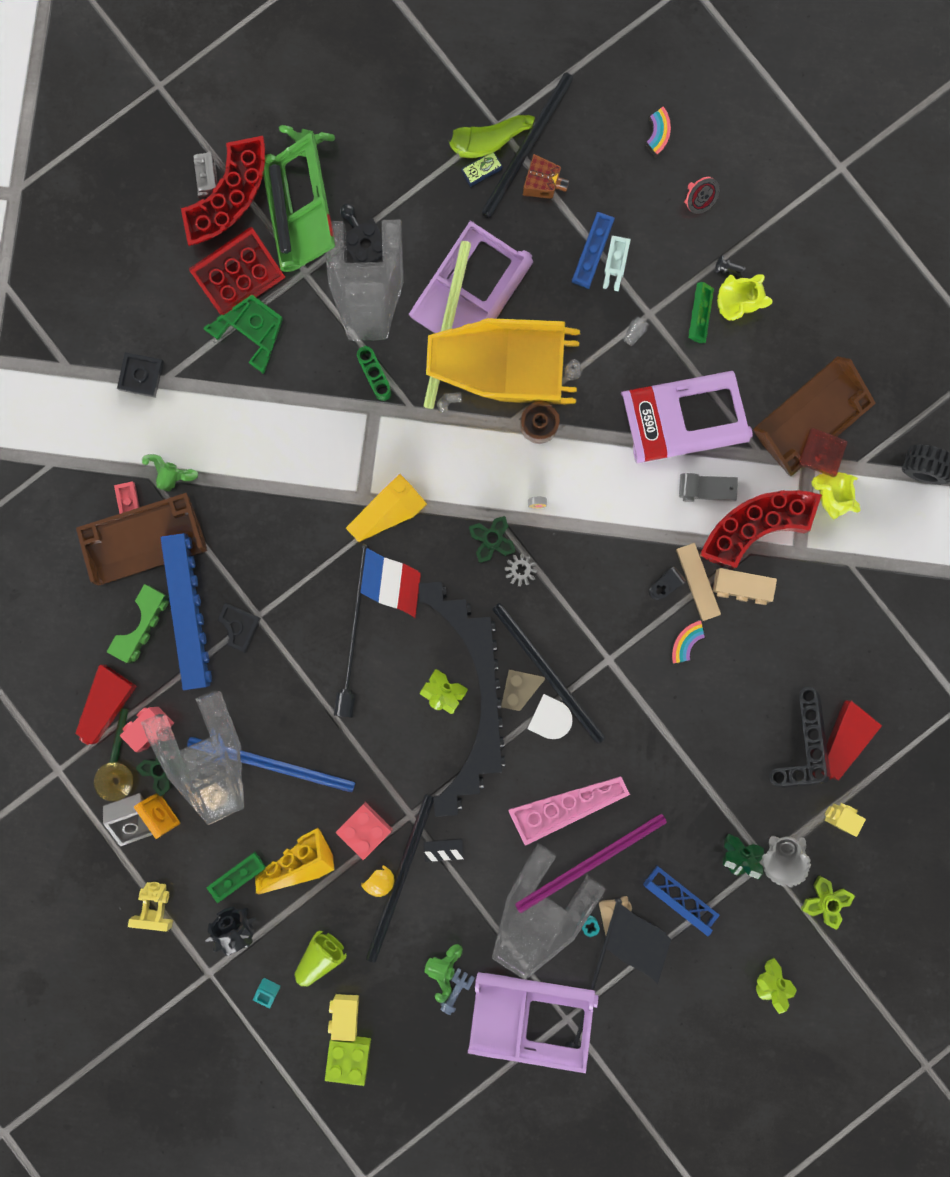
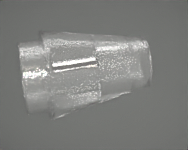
[623,316,649,346]
[563,360,582,380]

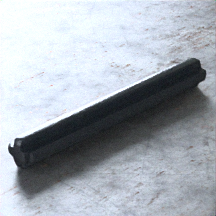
[269,164,292,254]

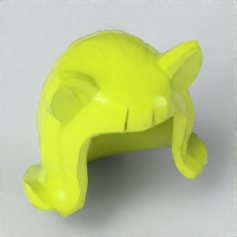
[717,274,772,321]
[811,472,861,519]

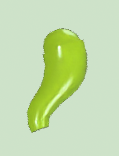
[448,115,535,158]

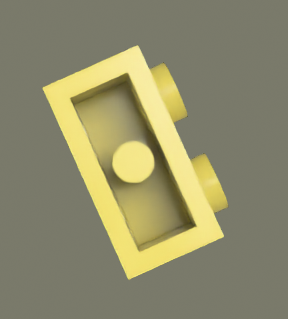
[824,803,866,837]
[328,994,359,1041]

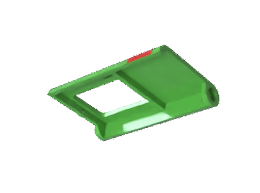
[263,132,335,272]

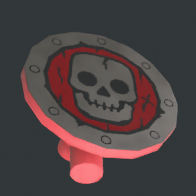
[684,177,720,214]

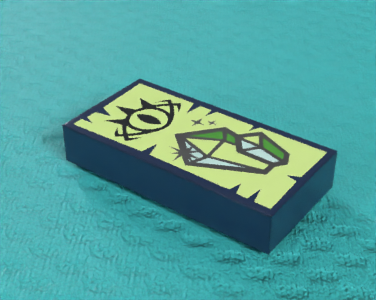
[461,152,503,187]

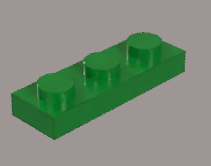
[689,282,714,344]
[206,852,266,904]

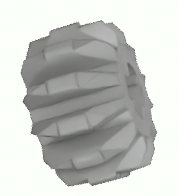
[505,554,537,587]

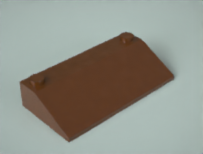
[752,356,876,476]
[76,493,208,586]

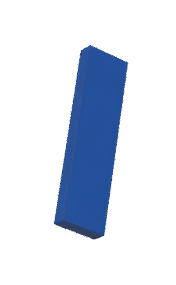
[571,212,615,289]

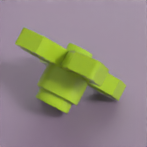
[420,669,468,714]
[801,876,855,930]
[756,958,797,1014]

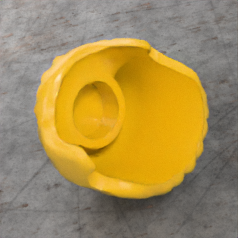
[361,865,394,897]

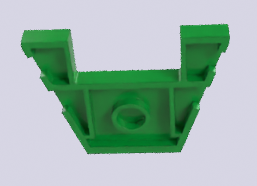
[203,295,283,374]

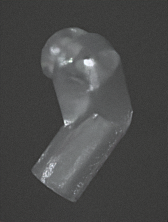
[437,392,462,413]

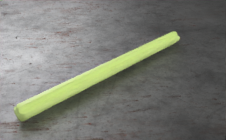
[424,241,471,409]

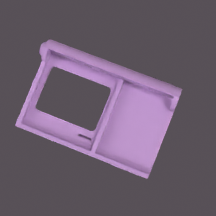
[409,221,533,333]

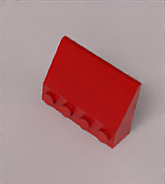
[189,227,285,315]

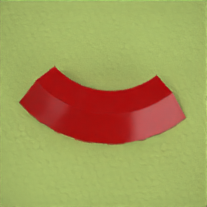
[181,136,265,246]
[700,490,822,570]

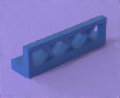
[643,866,720,936]

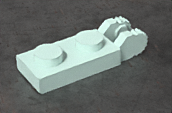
[603,236,630,291]

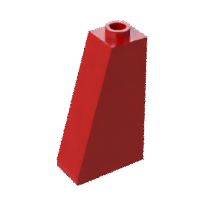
[75,665,137,745]
[821,700,882,780]

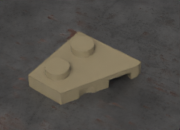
[501,670,545,711]

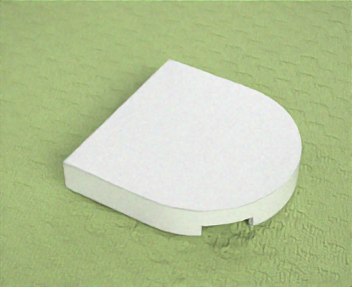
[527,694,572,739]

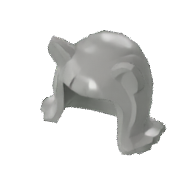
[762,836,811,887]

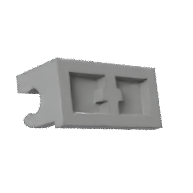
[194,152,218,198]

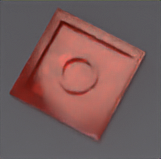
[799,428,848,477]

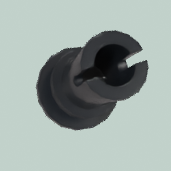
[714,255,745,278]

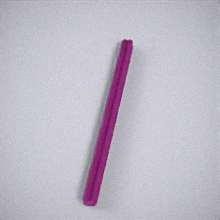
[515,814,667,913]

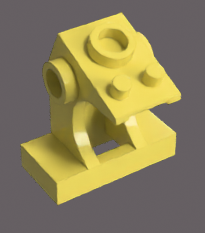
[128,882,173,932]

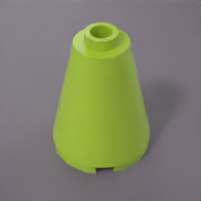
[294,931,347,987]

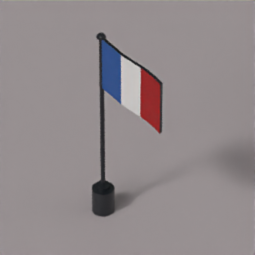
[333,544,421,718]

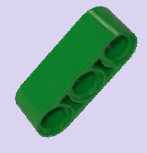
[357,346,392,401]

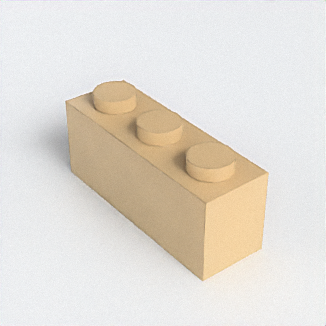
[712,568,777,605]

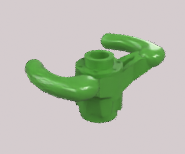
[279,125,335,157]
[142,454,198,491]
[425,944,463,1003]

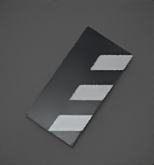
[424,839,464,862]

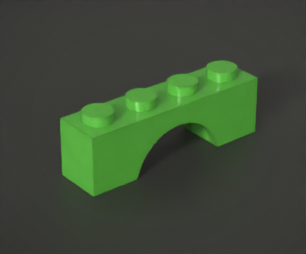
[107,584,169,663]

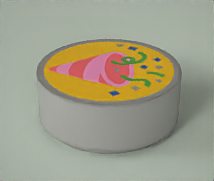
[528,496,547,509]

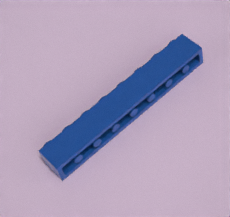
[161,533,212,690]

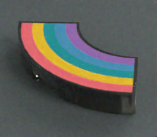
[645,105,671,158]
[670,619,706,665]

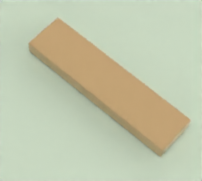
[676,543,721,621]

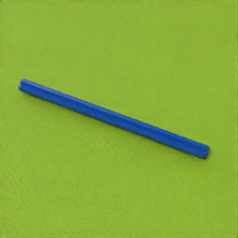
[187,737,355,792]

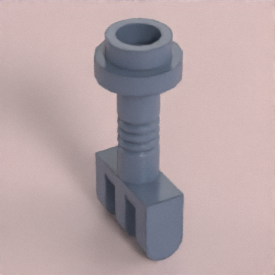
[440,968,475,1015]

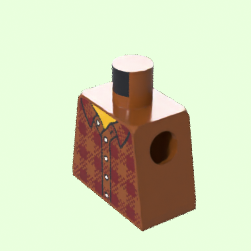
[523,154,569,199]

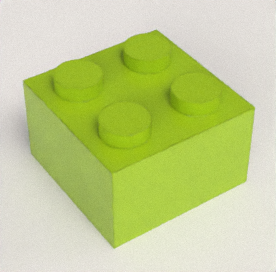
[325,1036,371,1086]

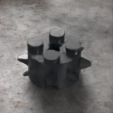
[205,907,256,956]

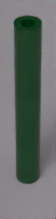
[109,708,129,766]

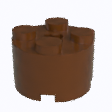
[520,401,560,444]

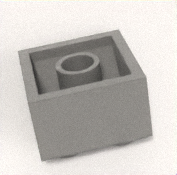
[103,793,153,846]

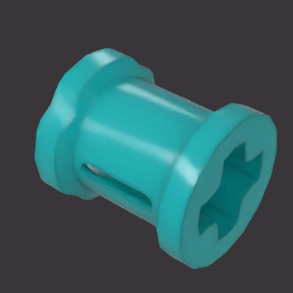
[581,915,600,937]

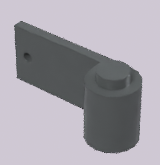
[679,473,738,502]

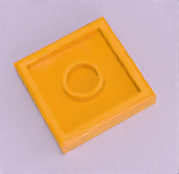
[134,793,180,839]

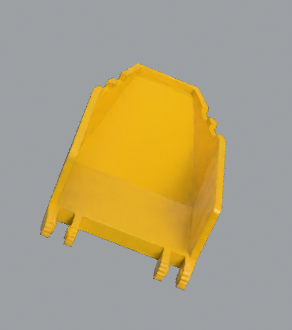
[426,318,580,405]

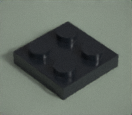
[117,352,164,398]

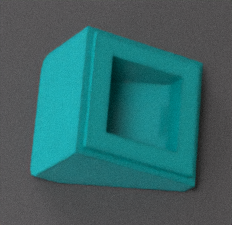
[253,978,280,1009]

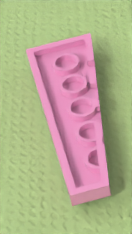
[508,776,630,846]

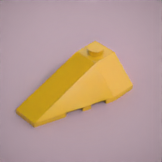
[346,474,427,542]
[255,828,334,895]

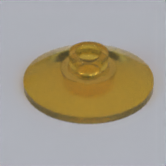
[94,762,133,801]

